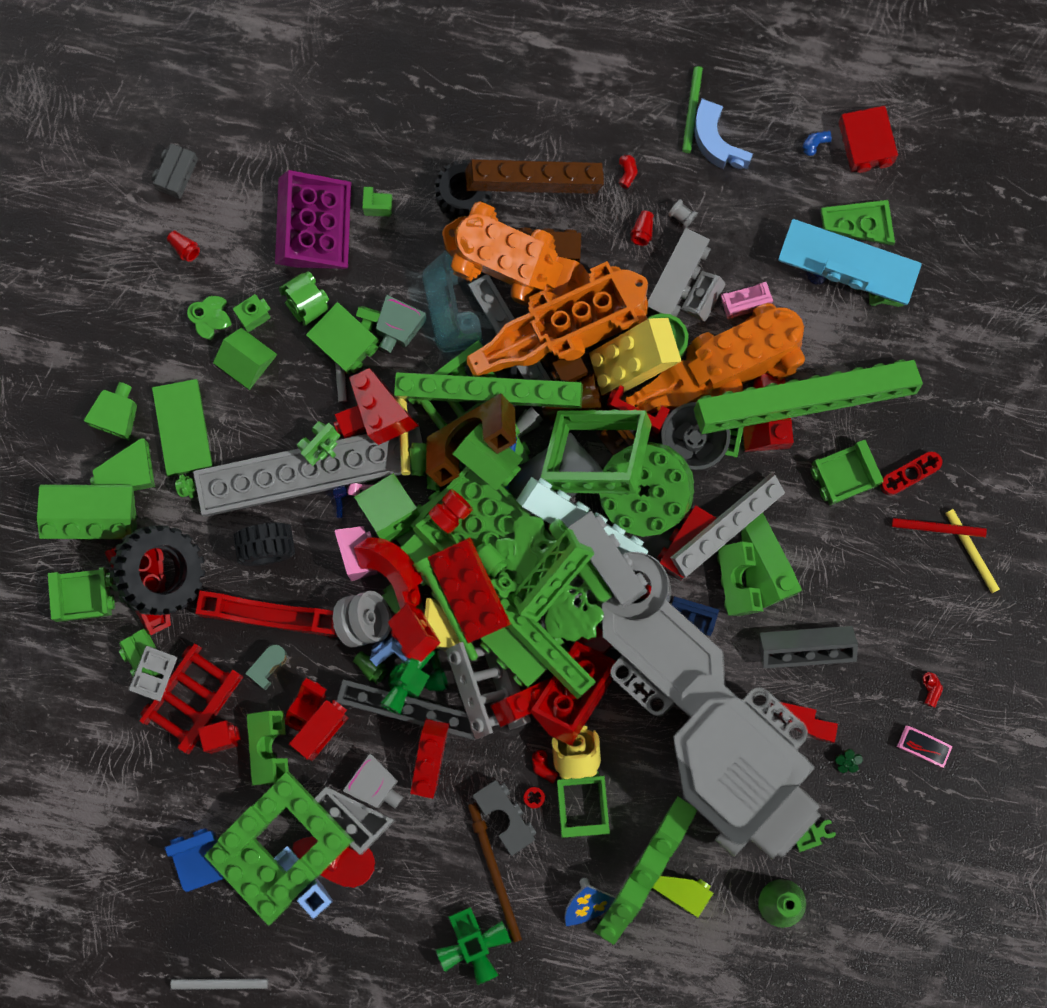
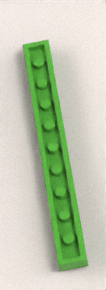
[413,515,596,699]

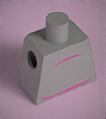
[343,754,403,809]

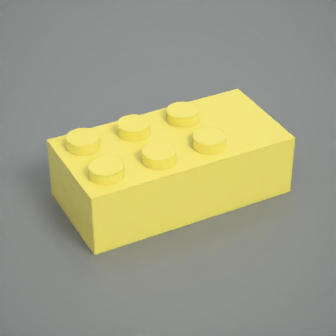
[589,318,682,396]

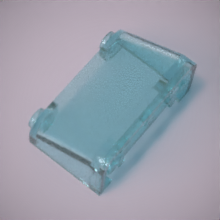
[422,250,483,352]

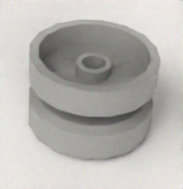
[333,591,391,647]

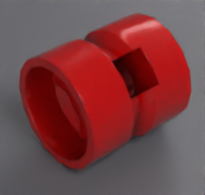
[428,489,473,534]

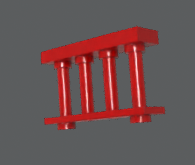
[140,643,243,754]

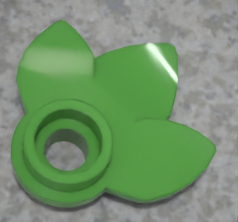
[187,296,231,340]

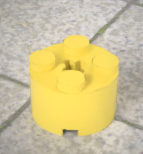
[552,725,601,779]

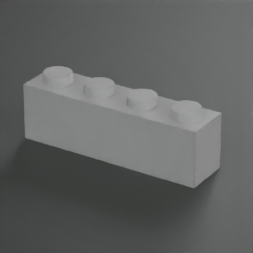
[647,228,711,317]
[568,511,648,608]

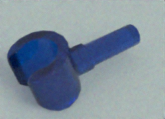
[333,485,348,518]

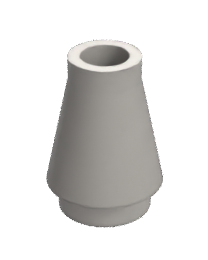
[516,406,544,439]

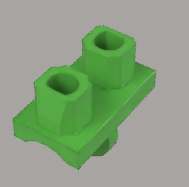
[297,421,340,466]

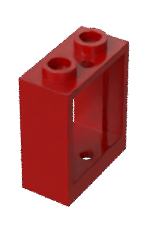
[290,700,348,761]

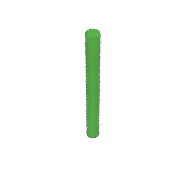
[682,66,703,153]

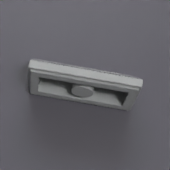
[681,271,725,321]

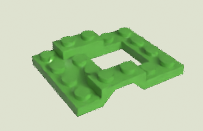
[204,771,354,926]

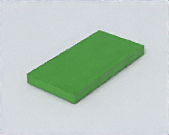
[152,379,213,477]

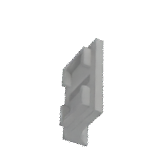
[128,646,177,701]

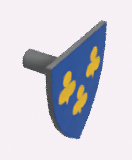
[564,878,616,926]

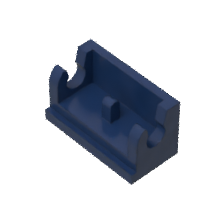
[671,596,719,637]

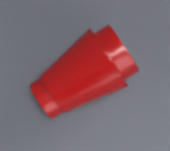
[630,211,654,246]
[167,231,200,262]

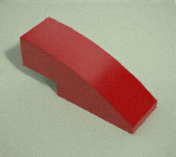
[771,702,838,744]

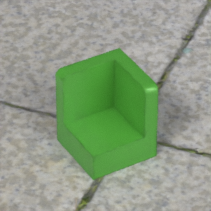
[363,187,392,217]

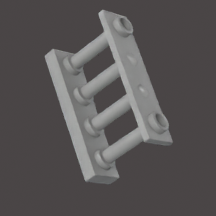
[446,641,531,740]

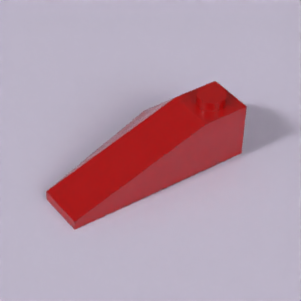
[105,547,171,636]

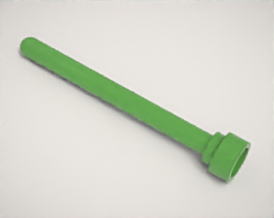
[413,556,478,661]

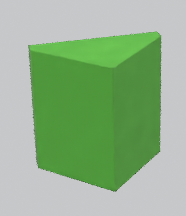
[213,328,277,390]

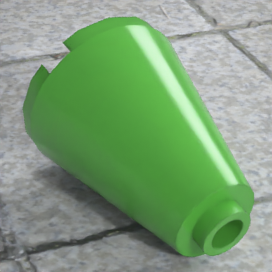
[758,879,806,928]

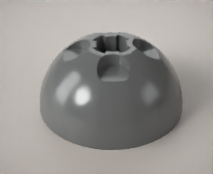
[661,402,730,470]

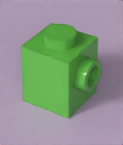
[233,294,270,333]

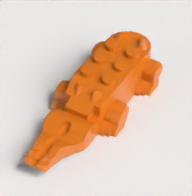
[442,202,590,307]
[467,261,648,377]
[626,303,805,414]

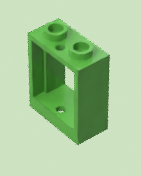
[557,772,610,838]

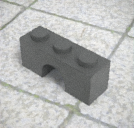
[472,780,537,856]

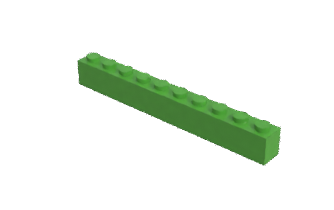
[694,360,923,434]

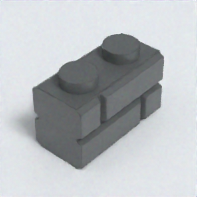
[152,144,198,199]

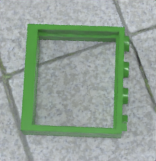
[541,409,652,494]

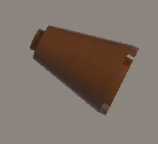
[542,374,607,422]

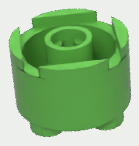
[279,271,329,326]

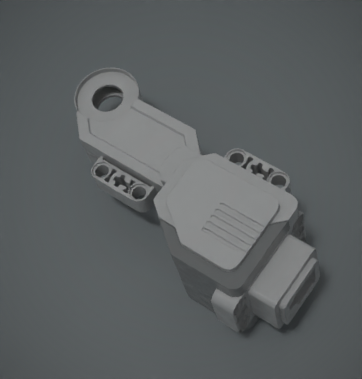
[602,552,821,859]

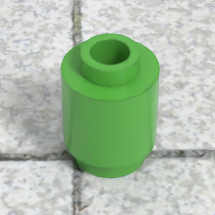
[476,543,508,579]

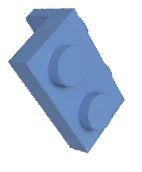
[370,634,407,667]

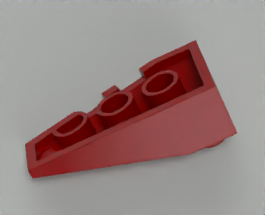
[743,372,794,452]

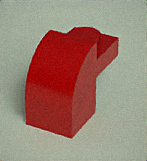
[285,678,327,732]

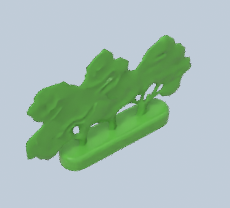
[495,513,613,642]

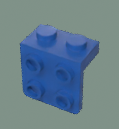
[165,828,224,892]

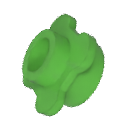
[175,474,195,498]
[491,572,518,598]

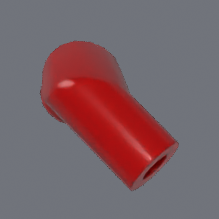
[922,672,943,708]

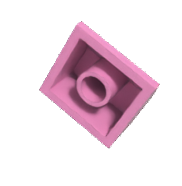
[334,526,378,581]

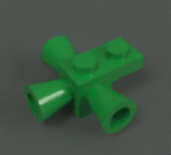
[380,651,435,716]
[436,907,512,985]

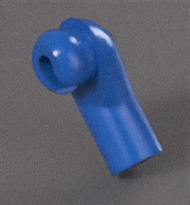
[803,131,832,156]

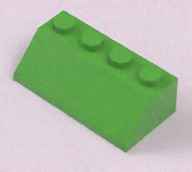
[37,485,137,539]

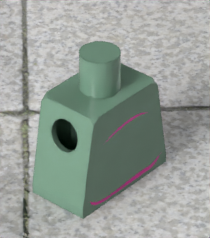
[376,295,427,354]

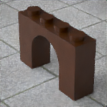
[426,393,516,487]

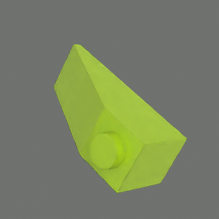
[652,876,713,918]

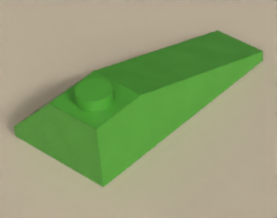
[741,512,802,609]

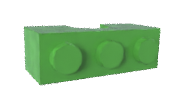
[717,542,763,616]
[247,711,289,785]

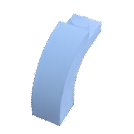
[694,99,753,169]
[274,846,333,919]

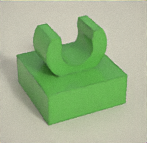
[356,306,381,330]

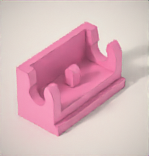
[720,282,773,319]

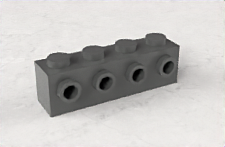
[759,626,858,669]

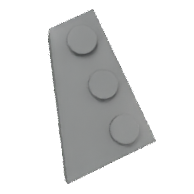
[315,787,396,855]

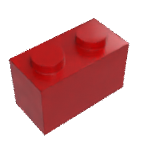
[388,603,441,662]
[198,720,240,754]

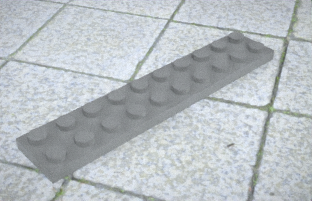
[193,423,422,517]

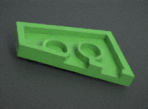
[820,200,895,245]

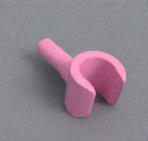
[347,483,375,496]

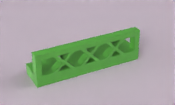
[511,528,595,622]

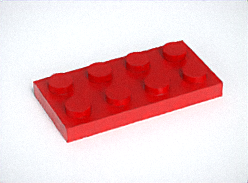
[428,538,511,643]

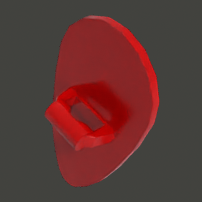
[293,836,375,888]

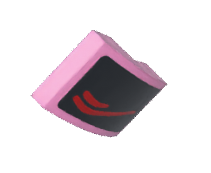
[897,726,952,768]

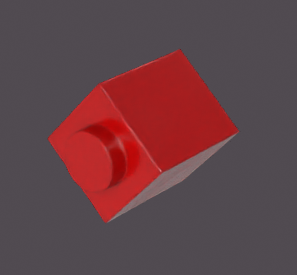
[333,405,366,439]

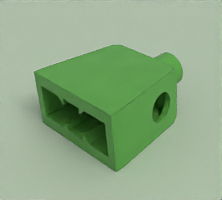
[84,382,137,440]

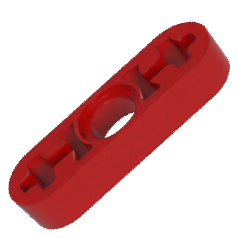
[880,452,942,496]

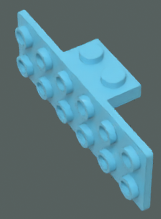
[778,219,921,305]

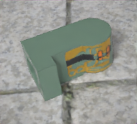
[246,645,287,690]

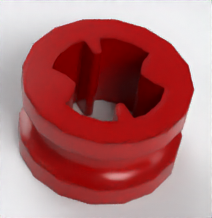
[524,787,545,809]

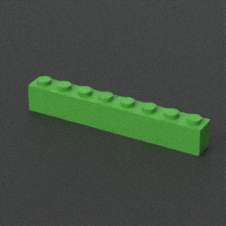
[394,372,583,409]
[401,533,548,687]

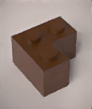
[541,352,588,382]

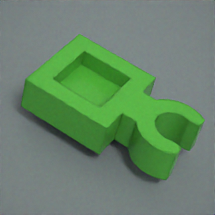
[795,820,836,852]

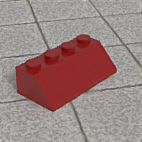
[531,641,616,746]

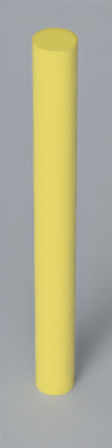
[398,398,411,475]
[945,509,1000,593]

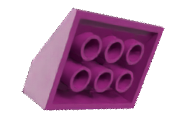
[275,170,351,269]

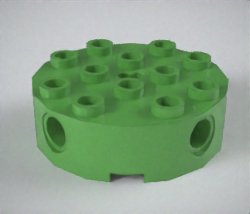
[599,442,694,537]

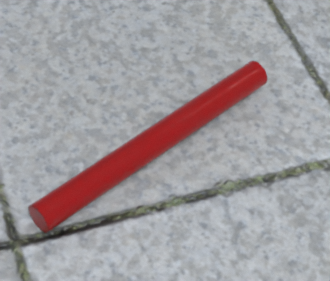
[892,518,987,538]

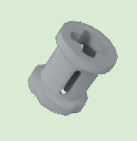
[668,199,698,229]

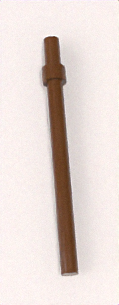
[467,803,522,943]

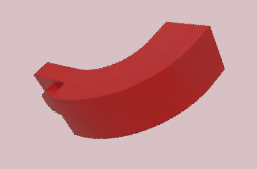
[354,537,423,609]

